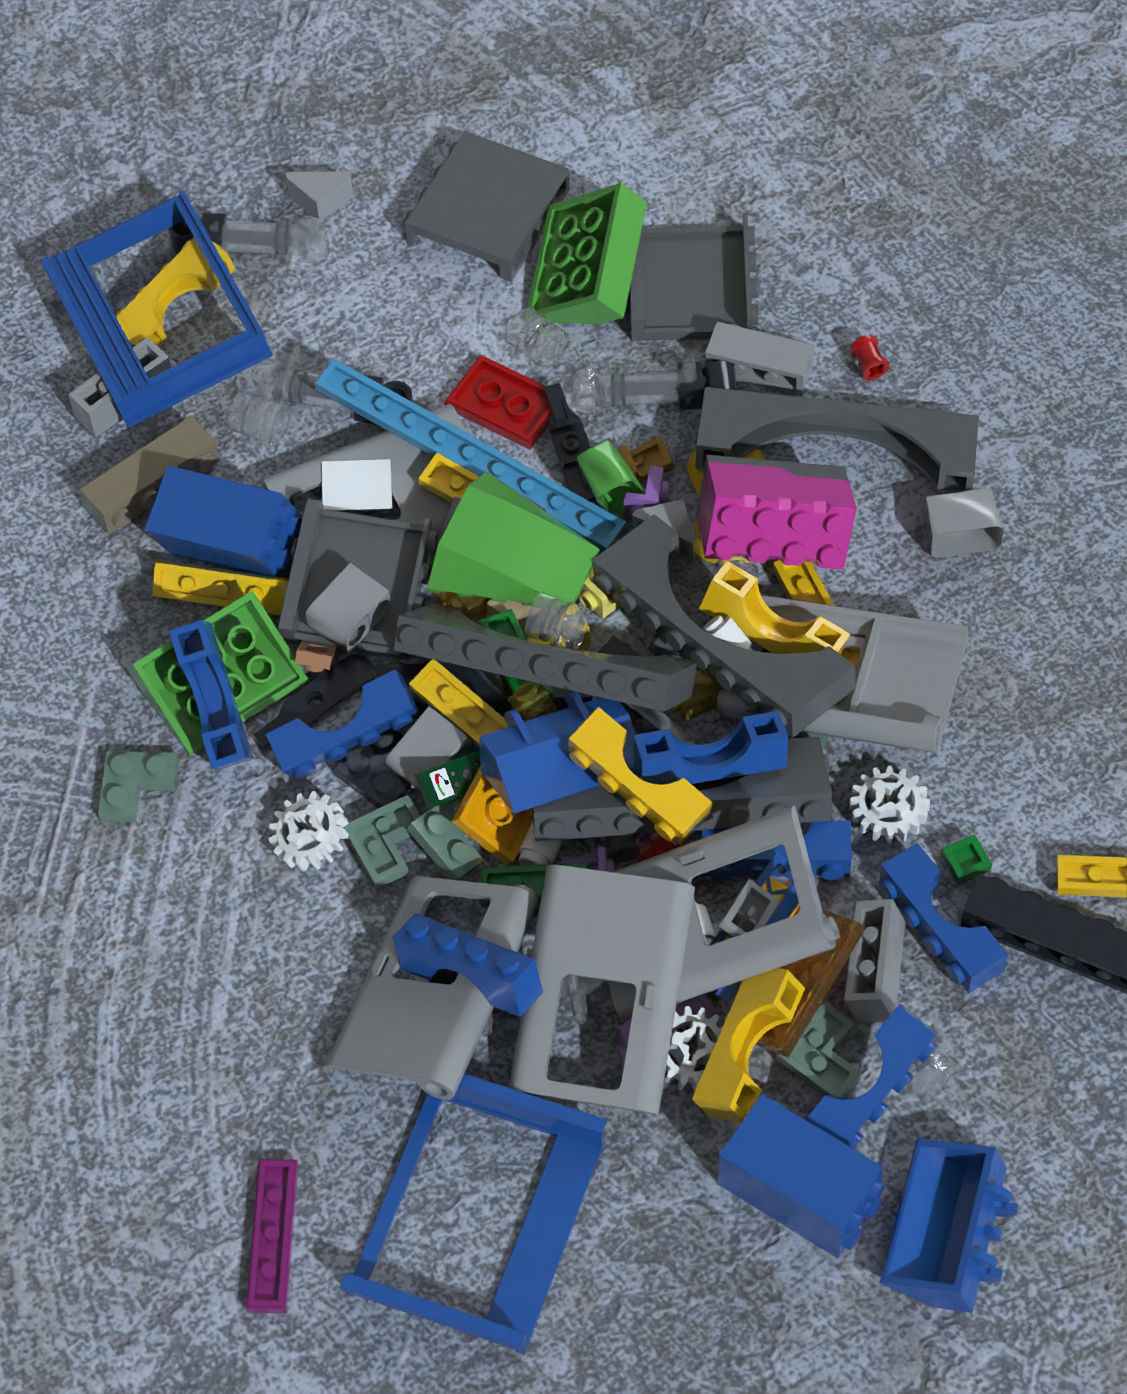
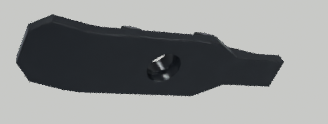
[544,383,596,502]
[253,654,376,749]

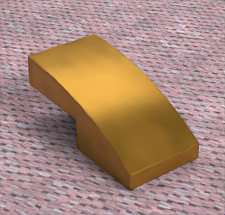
[618,435,676,483]

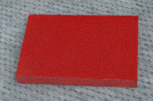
[444,354,566,450]

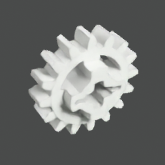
[849,765,930,844]
[269,791,349,871]
[665,1006,723,1091]

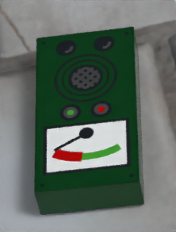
[415,750,481,809]

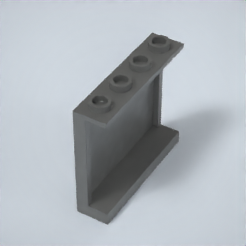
[403,131,570,282]
[630,213,758,341]
[278,498,438,660]

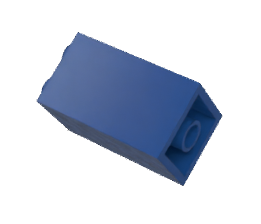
[145,466,303,577]
[718,1094,885,1259]

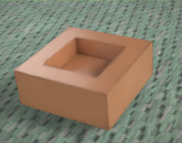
[295,640,337,672]

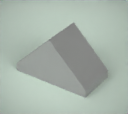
[286,171,354,223]
[632,499,696,563]
[714,879,779,938]

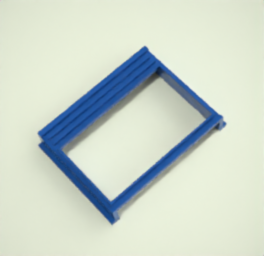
[40,190,273,428]
[340,1074,607,1355]

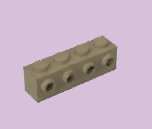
[80,416,220,534]

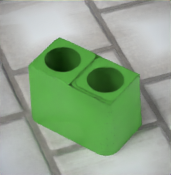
[577,439,645,515]

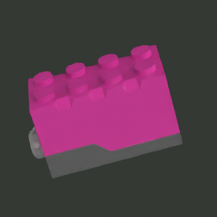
[696,455,858,570]

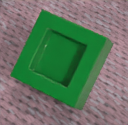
[941,834,992,885]

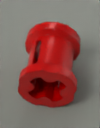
[849,335,890,380]

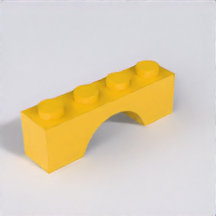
[115,238,235,348]
[699,561,851,654]
[568,707,712,846]
[692,968,805,1123]

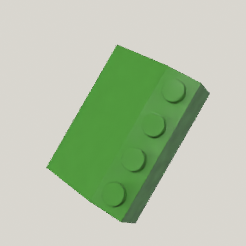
[525,183,647,324]
[127,590,310,756]

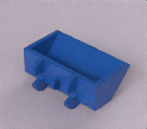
[479,691,636,814]
[879,1138,1018,1313]

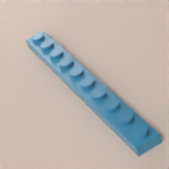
[315,358,626,552]

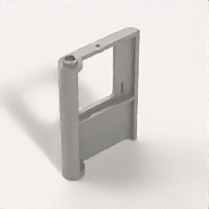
[259,404,467,551]
[717,595,968,753]
[608,806,839,1021]
[509,865,695,1115]
[323,876,539,1100]

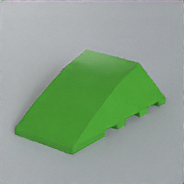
[427,472,600,612]

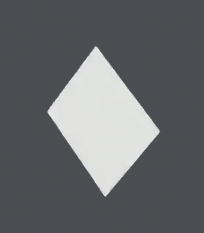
[322,459,392,511]

